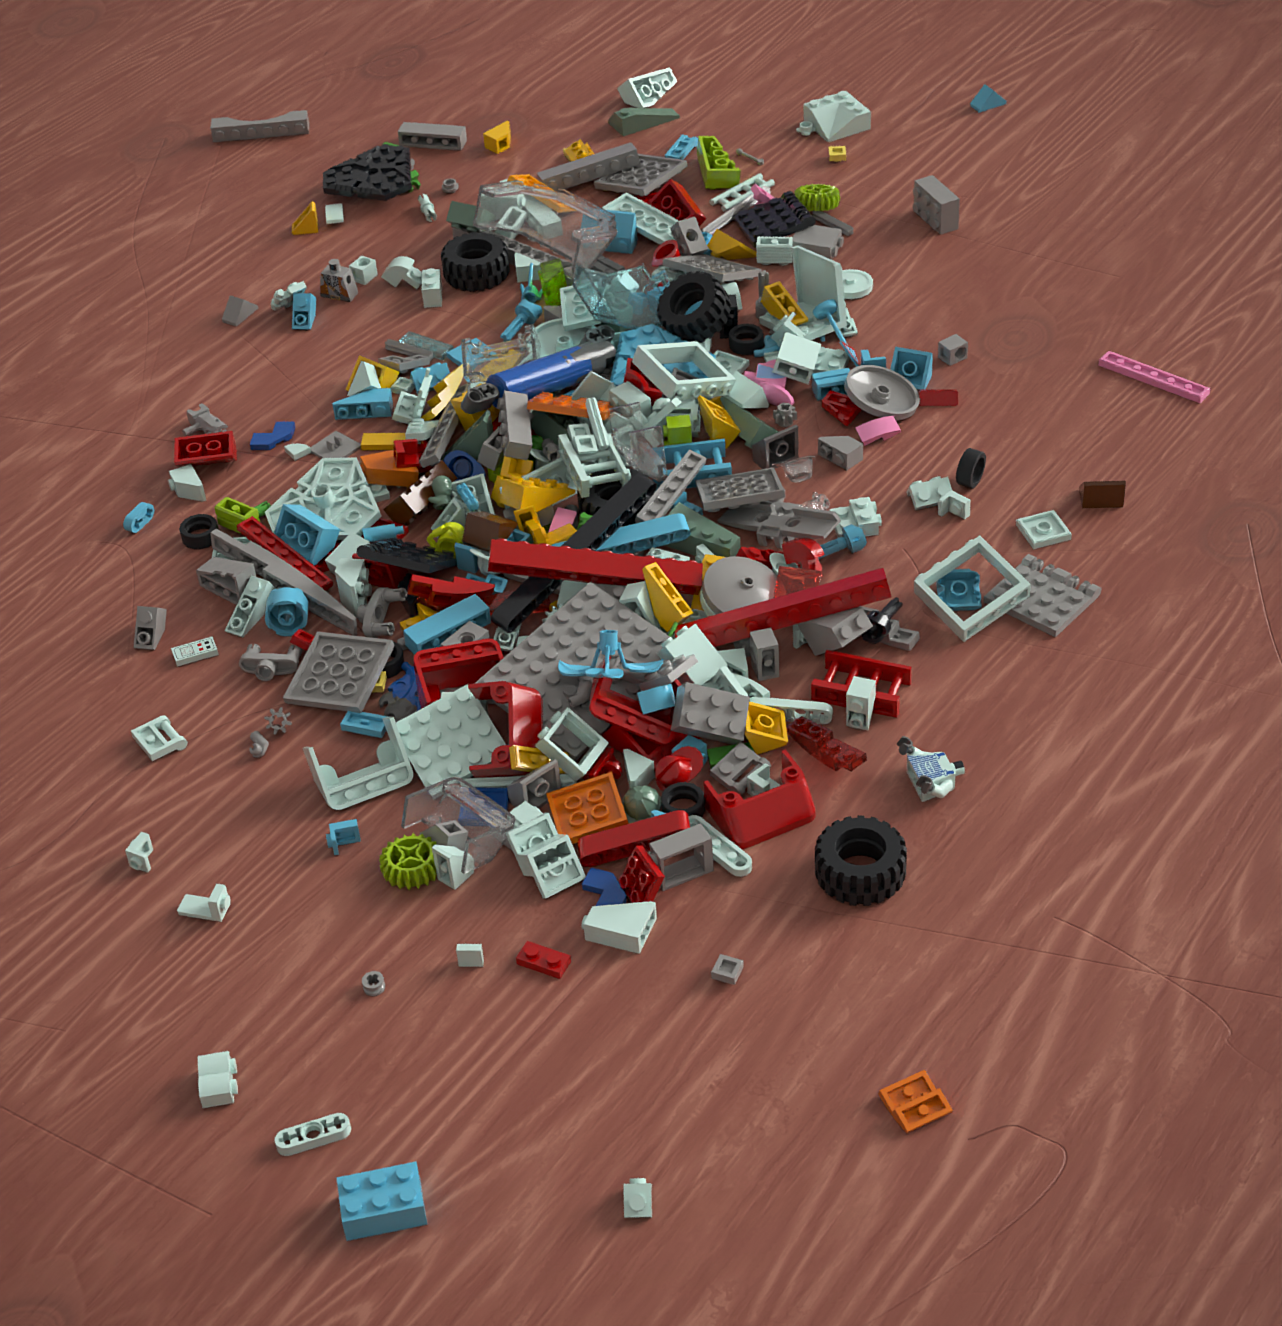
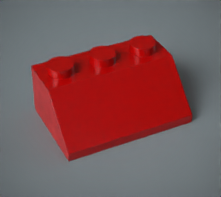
[647,179,707,227]
[174,431,237,468]

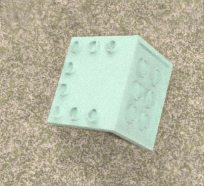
[759,245,847,340]

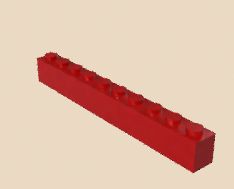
[488,538,703,595]
[675,568,892,647]

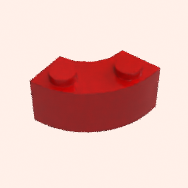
[623,358,663,406]

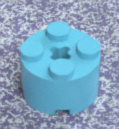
[265,587,309,636]

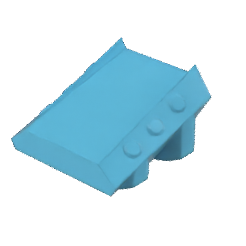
[936,569,982,611]

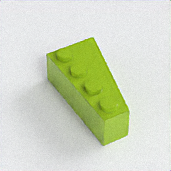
[696,136,741,190]

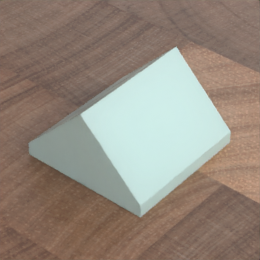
[724,371,769,408]

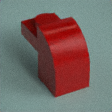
[781,538,825,582]

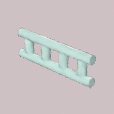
[710,173,775,212]

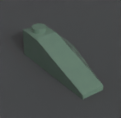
[608,108,680,136]
[720,396,779,449]

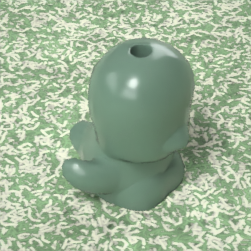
[428,475,453,510]

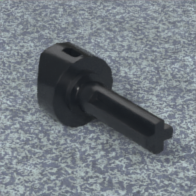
[861,597,903,644]

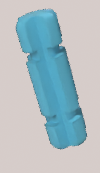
[456,483,479,512]

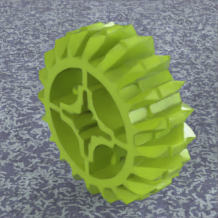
[794,184,840,212]
[379,832,437,890]

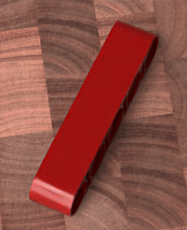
[577,810,690,867]

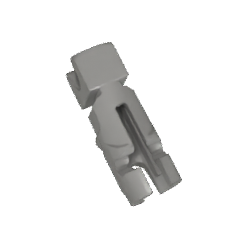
[182,404,228,436]

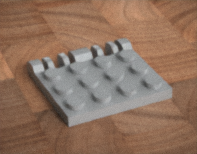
[984,554,1102,637]

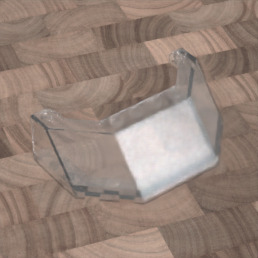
[473,180,617,279]

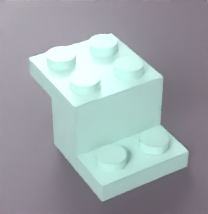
[505,813,586,899]

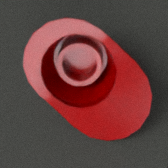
[652,240,681,267]
[655,746,703,791]

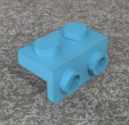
[410,363,450,394]

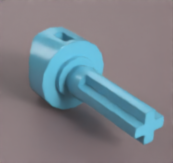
[500,298,543,343]
[818,524,867,559]

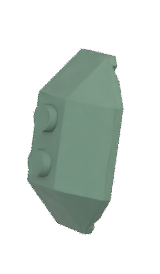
[440,410,494,462]

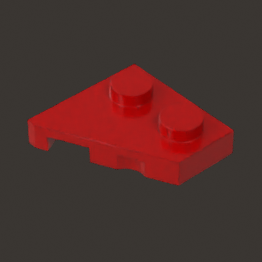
[821,390,862,426]

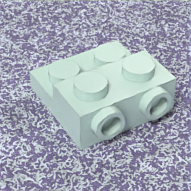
[830,497,882,538]

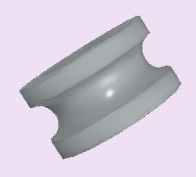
[362,971,385,996]

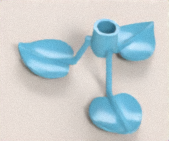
[558,630,663,679]

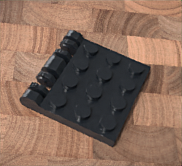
[733,191,816,248]
[357,538,457,573]

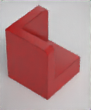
[393,439,420,468]

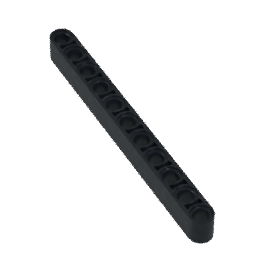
[491,473,657,633]

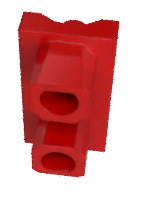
[583,748,623,781]

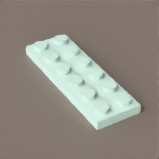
[602,193,689,244]

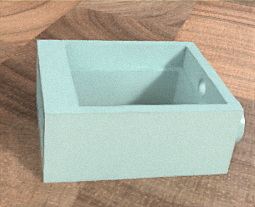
[535,707,609,781]

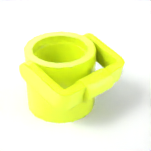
[427,522,464,556]

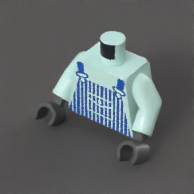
[897,736,965,802]

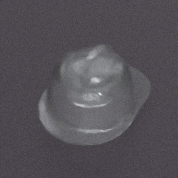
[771,456,816,483]

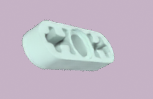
[275,1113,351,1156]

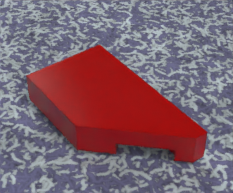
[290,629,315,651]

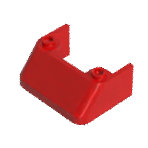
[414,639,504,708]
[468,681,543,778]
[704,749,816,849]

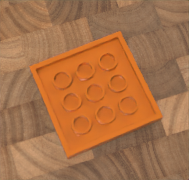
[527,392,614,420]

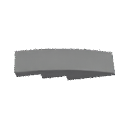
[859,606,920,651]

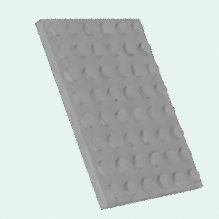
[474,582,674,762]

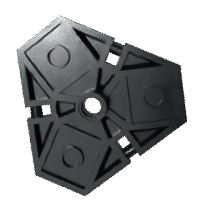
[323,144,412,201]

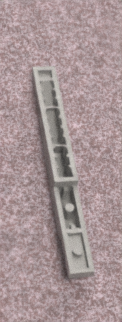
[210,529,357,636]

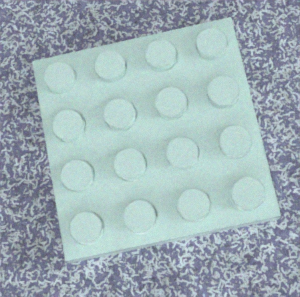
[396,684,506,799]

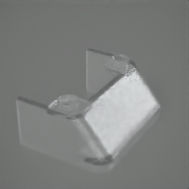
[609,402,667,482]
[401,777,516,874]

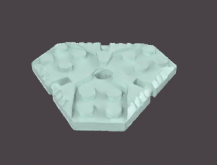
[265,457,381,540]

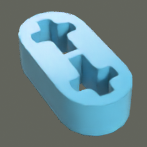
[123,502,154,533]

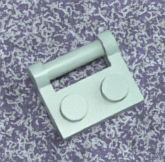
[131,716,188,761]

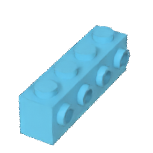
[403,594,491,655]

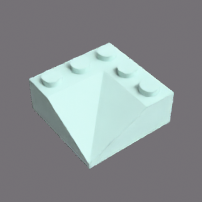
[803,91,871,142]

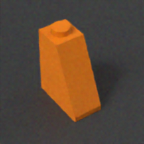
[360,450,419,487]

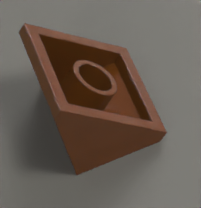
[1079,481,1126,508]
[462,511,518,552]

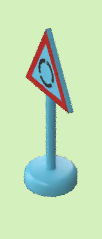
[813,299,861,367]

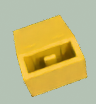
[500,476,575,512]

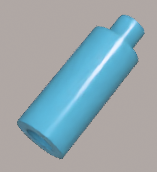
[362,523,404,542]

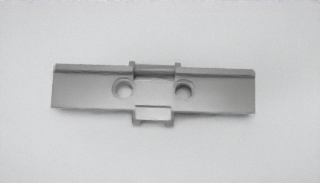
[717,502,841,549]

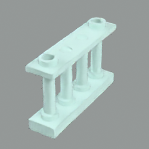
[558,427,631,498]

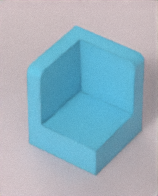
[861,349,886,368]

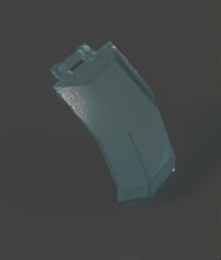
[573,262,670,330]

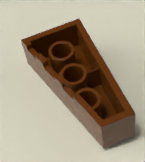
[383,460,458,526]

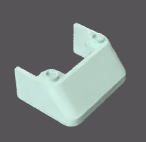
[303,717,413,810]

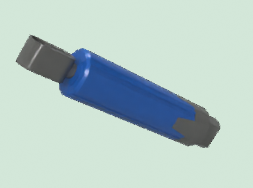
[461,325,616,414]

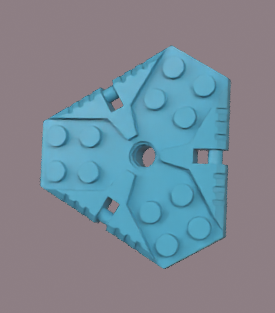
[610,324,716,387]

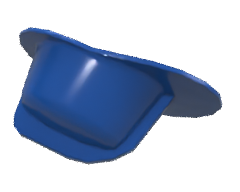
[443,450,486,482]

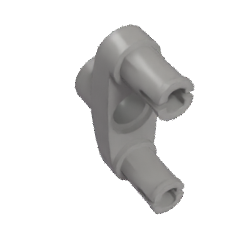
[357,587,407,638]
[239,644,302,681]

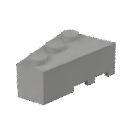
[196,557,256,605]

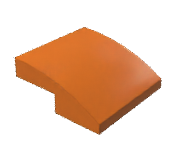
[878,1070,953,1133]

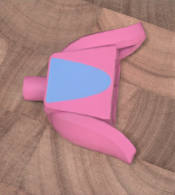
[744,359,794,406]

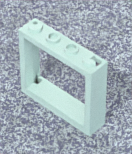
[632,341,736,400]
[914,536,1031,642]

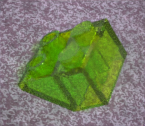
[538,258,567,306]

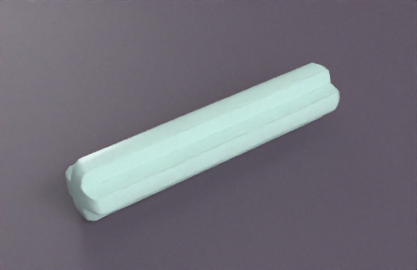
[585,397,609,450]

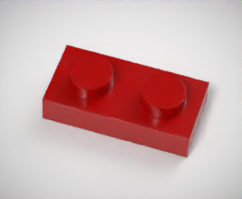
[516,941,571,979]

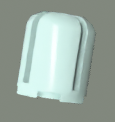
[652,398,701,437]

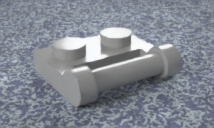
[710,742,771,795]

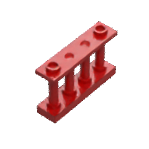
[811,650,912,718]

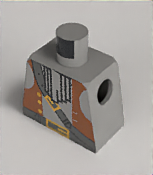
[320,259,358,302]

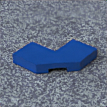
[250,422,296,450]
[582,867,627,906]

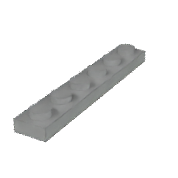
[635,449,707,523]

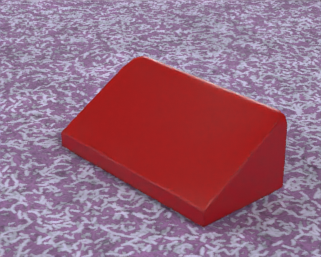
[919,389,958,406]

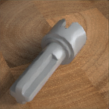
[755,270,769,319]

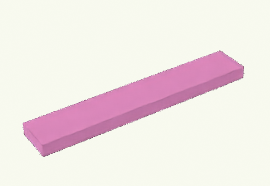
[1098,351,1210,403]

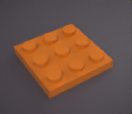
[546,772,629,844]

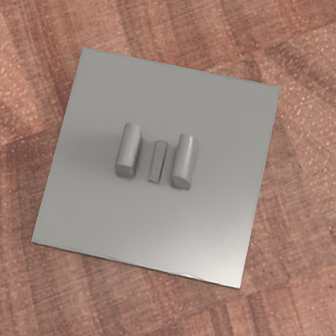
[310,431,361,459]

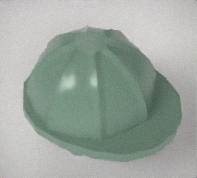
[622,785,661,823]

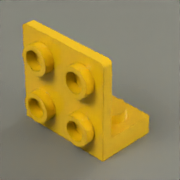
[525,519,577,546]

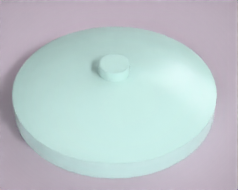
[527,318,596,359]

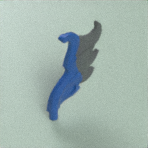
[379,662,422,722]

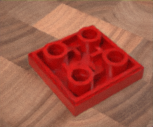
[619,846,665,903]

